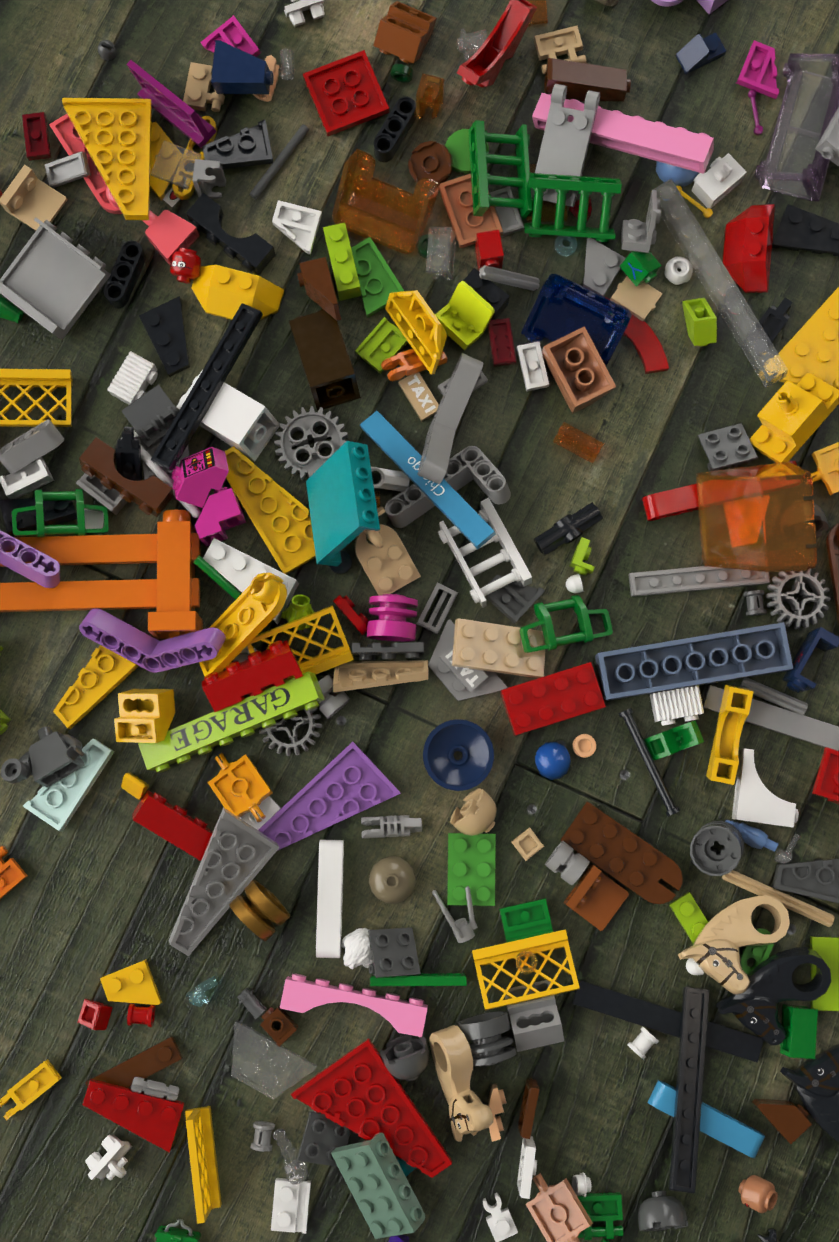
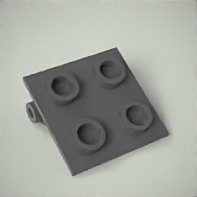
[122,384,179,447]
[698,423,758,473]
[368,927,421,978]
[297,1110,351,1167]

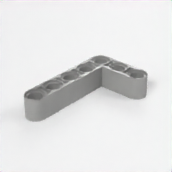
[385,446,511,528]

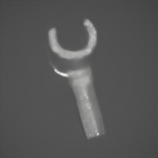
[775,834,800,864]

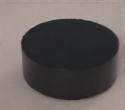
[329,551,352,574]

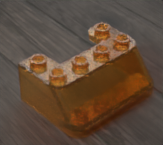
[332,149,441,254]

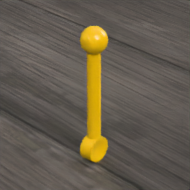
[674,185,713,218]

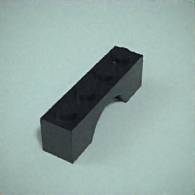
[186,193,276,275]

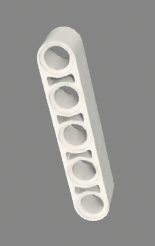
[316,840,344,958]

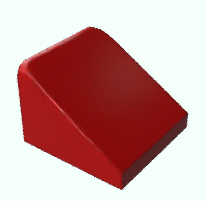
[78,999,112,1030]

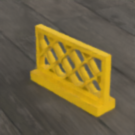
[0,369,73,427]
[247,605,354,690]
[472,929,580,1011]
[185,1106,222,1224]

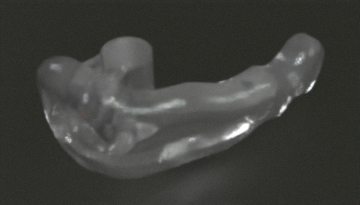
[273,1129,308,1185]

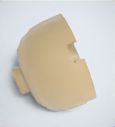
[450,788,497,836]

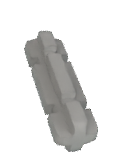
[131,1077,179,1101]

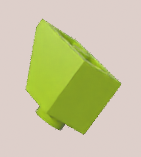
[682,298,717,346]

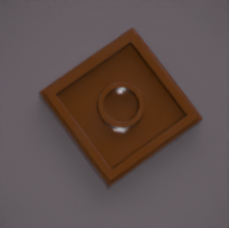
[518,1078,540,1139]

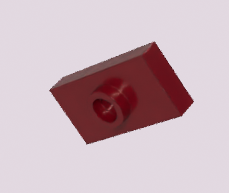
[487,318,516,367]

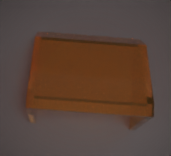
[696,462,817,572]

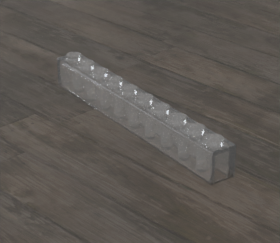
[651,179,788,388]

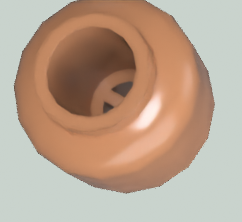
[739,1175,778,1213]

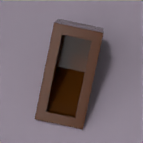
[752,1099,812,1144]

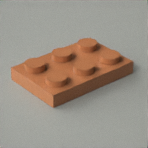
[438,174,503,249]

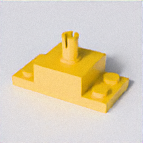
[749,372,839,467]

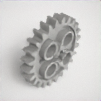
[274,406,348,480]

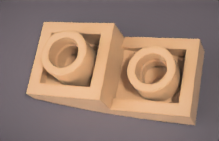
[488,1083,507,1142]

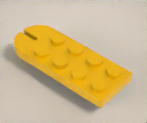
[199,573,287,676]

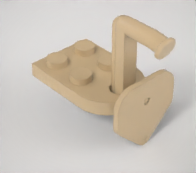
[355,507,421,596]

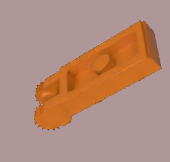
[381,348,448,382]

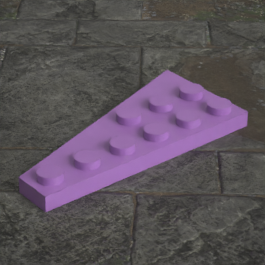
[258,742,401,851]

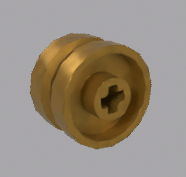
[229,880,290,941]

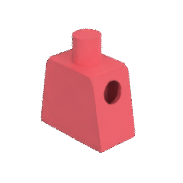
[142,210,200,266]

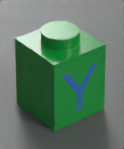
[620,251,662,287]

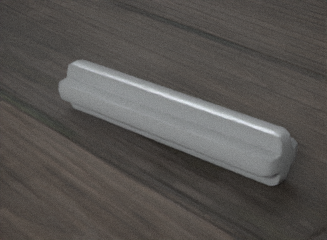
[479,265,540,291]
[740,678,808,715]

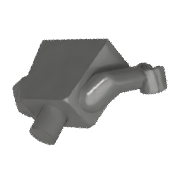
[1,727,85,787]

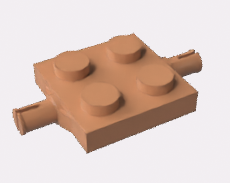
[526,1173,593,1242]

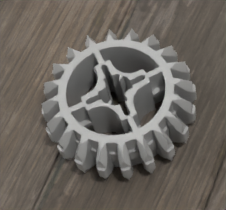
[766,566,831,629]
[259,707,322,756]

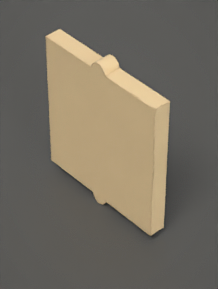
[610,276,662,321]

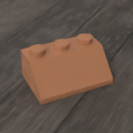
[542,326,616,414]

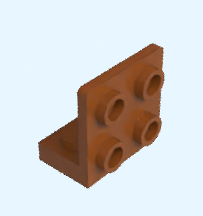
[563,864,629,931]

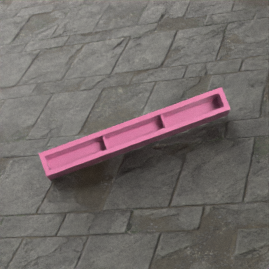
[532,93,714,174]

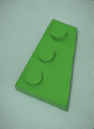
[351,237,404,318]

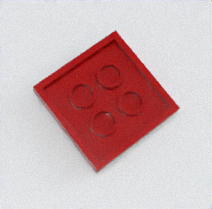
[303,50,390,136]

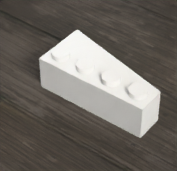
[203,538,299,624]

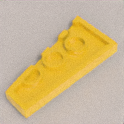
[53,645,139,729]

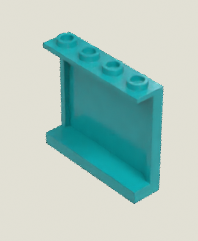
[306,441,380,566]

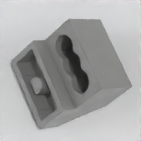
[504,980,564,1052]

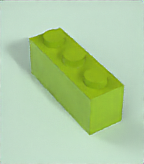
[323,223,361,301]

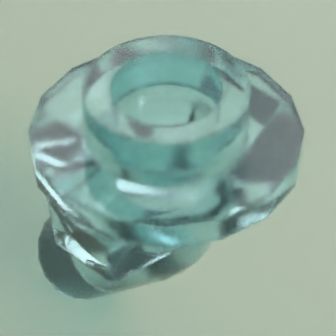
[186,977,218,1007]

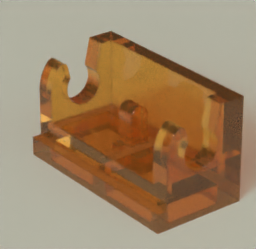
[416,73,445,119]

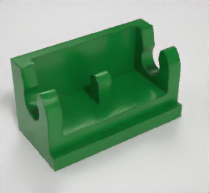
[780,1004,818,1059]

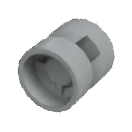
[318,674,350,719]
[544,841,590,886]

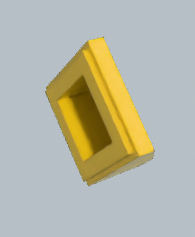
[121,773,149,800]

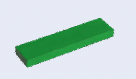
[370,973,467,986]

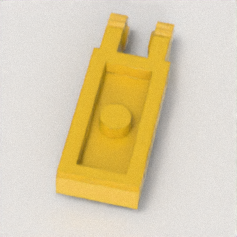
[0,1059,62,1121]

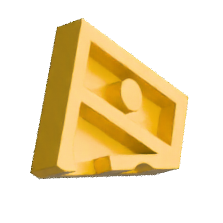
[100,959,162,1005]

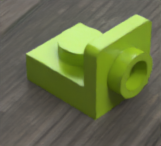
[570,537,595,576]

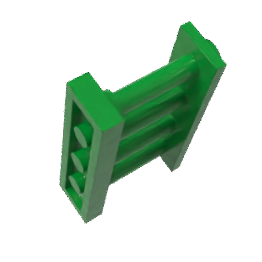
[469,120,534,219]
[524,173,622,242]

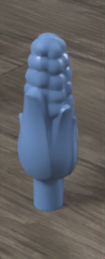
[725,820,778,852]

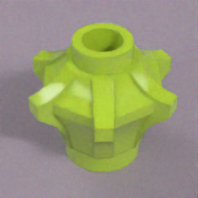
[281,595,316,630]

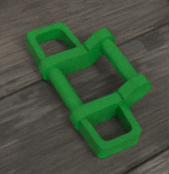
[12,488,109,537]
[520,595,613,653]

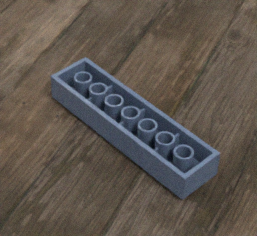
[595,622,793,701]

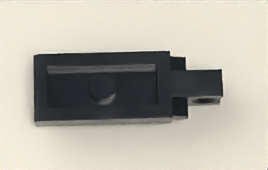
[742,298,793,358]
[115,426,142,481]

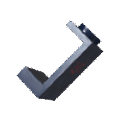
[782,627,839,693]

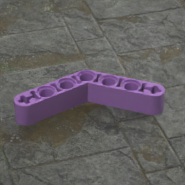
[0,530,60,588]
[79,608,226,673]

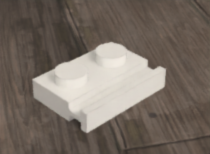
[271,1178,311,1234]

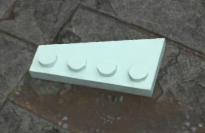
[23,739,114,832]

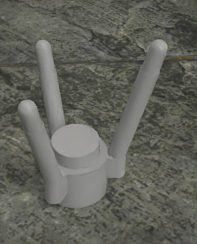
[432,886,478,943]

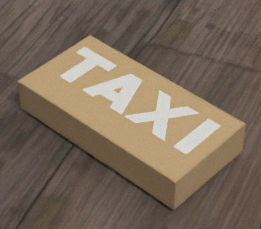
[398,372,439,422]

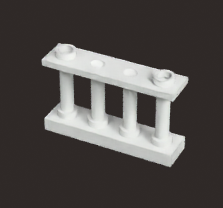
[438,498,532,608]

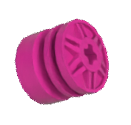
[367,594,418,642]

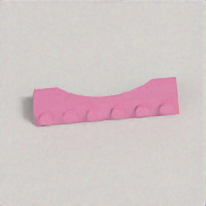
[280,974,428,1037]

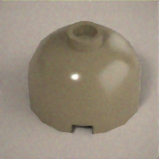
[369,856,416,904]

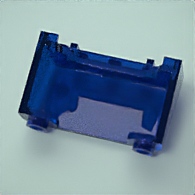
[521,274,632,366]

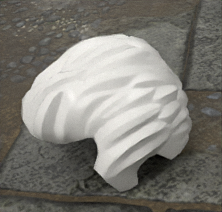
[341,928,373,970]

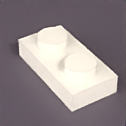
[516,341,549,392]

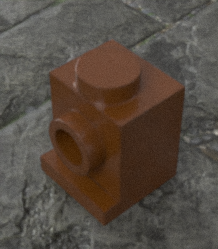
[260,1005,299,1047]

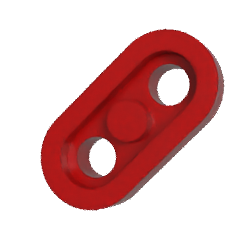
[333,595,368,636]

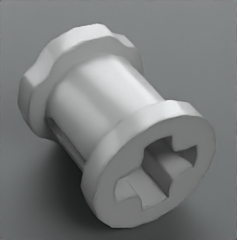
[250,1121,275,1152]

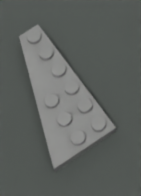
[169,807,280,956]

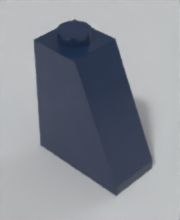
[211,40,274,94]

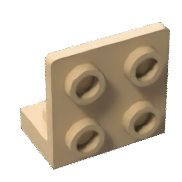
[0,164,67,231]

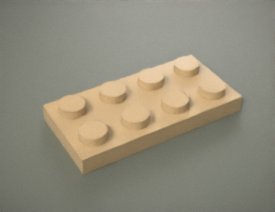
[452,618,545,678]

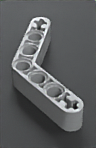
[417,353,484,485]

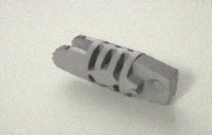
[361,815,422,839]

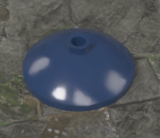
[423,719,494,791]

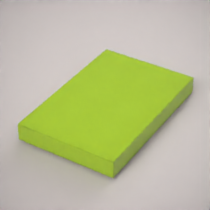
[810,936,839,1011]

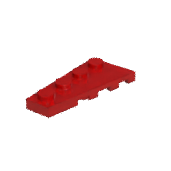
[82,1079,184,1153]

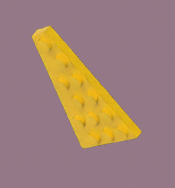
[62,98,152,220]
[761,287,839,390]

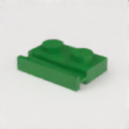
[499,898,553,943]

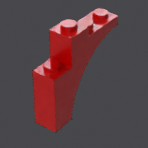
[457,0,537,88]

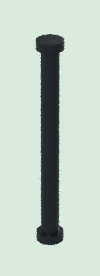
[618,708,680,816]

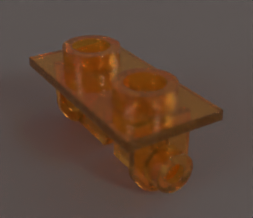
[553,422,604,464]

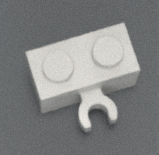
[691,153,747,209]

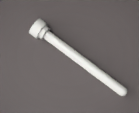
[121,430,201,518]

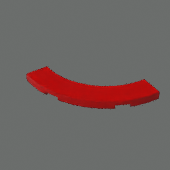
[564,293,669,374]

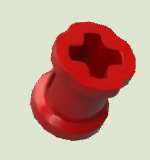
[127,1003,155,1027]

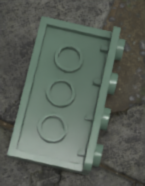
[331,1133,425,1239]

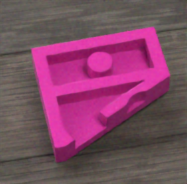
[200,15,261,57]
[736,40,779,99]

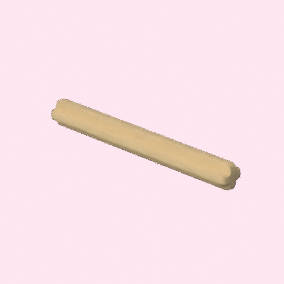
[722,870,835,927]

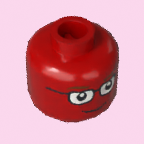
[170,248,201,284]

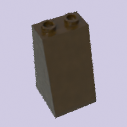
[289,309,361,411]

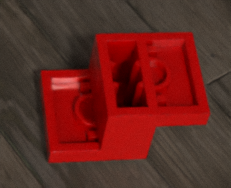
[812,747,839,804]

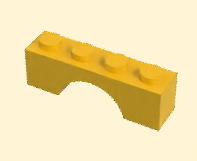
[706,684,754,785]

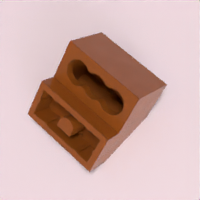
[373,1,437,63]

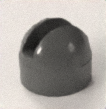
[98,40,117,61]

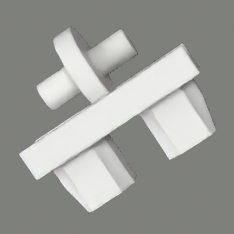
[284,0,325,27]
[85,1134,133,1180]

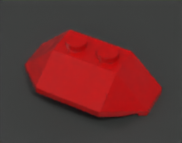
[722,204,775,293]

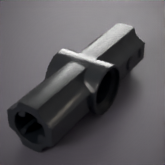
[534,502,603,556]

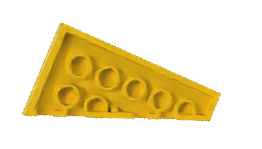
[225,446,316,575]

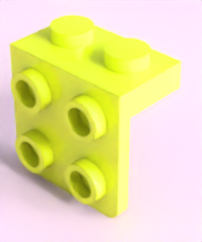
[435,281,495,350]

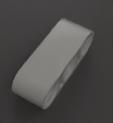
[0,420,64,474]

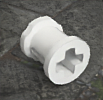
[627,1026,659,1060]

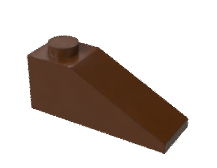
[297,257,341,321]

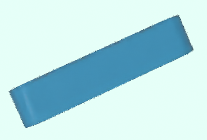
[648,1080,765,1159]

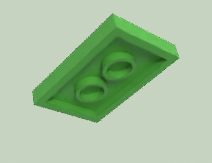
[447,833,496,906]

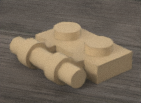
[534,26,587,74]
[183,62,225,112]

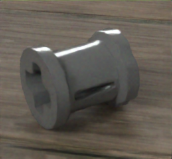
[743,590,767,616]

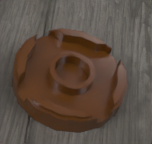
[408,141,453,188]

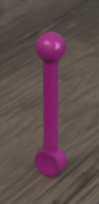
[748,89,763,136]

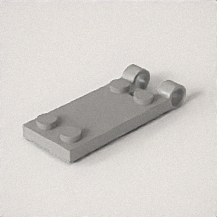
[531,84,600,207]

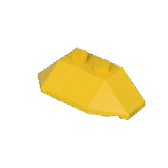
[191,265,284,320]
[385,290,447,375]

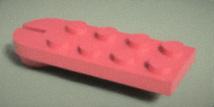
[49,114,122,214]

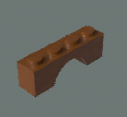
[79,437,174,517]

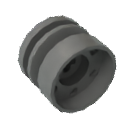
[690,821,744,876]
[458,1011,516,1066]

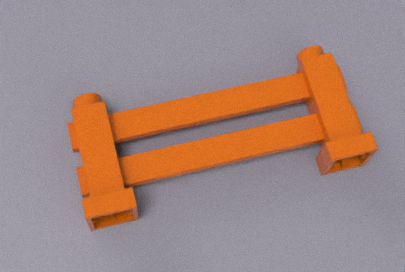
[0,509,203,639]

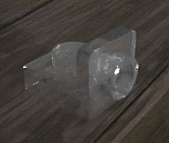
[457,29,488,60]

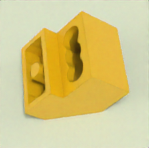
[114,689,175,743]

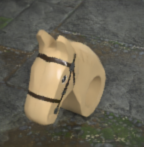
[678,895,790,994]
[430,1025,493,1142]

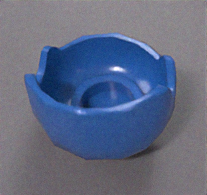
[535,742,571,780]

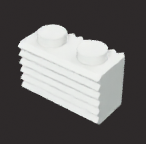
[107,351,158,405]
[650,686,704,726]

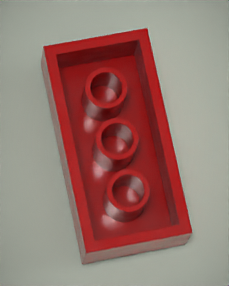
[500,662,606,736]

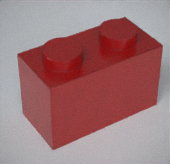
[475,230,504,271]

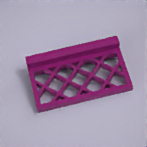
[126,60,217,148]

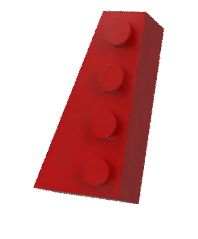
[201,640,303,712]
[132,790,213,861]

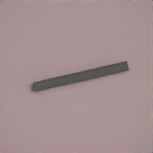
[249,124,309,200]

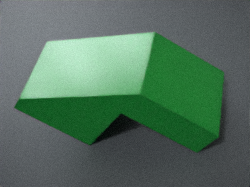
[644,720,704,760]

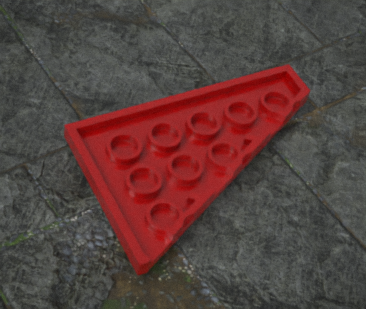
[290,1038,452,1178]

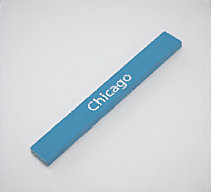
[360,411,496,549]

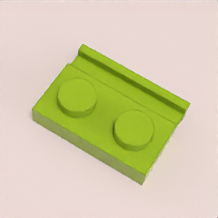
[355,317,408,374]

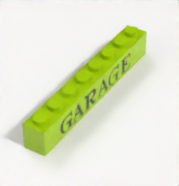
[138,671,325,773]

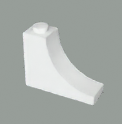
[732,748,799,828]

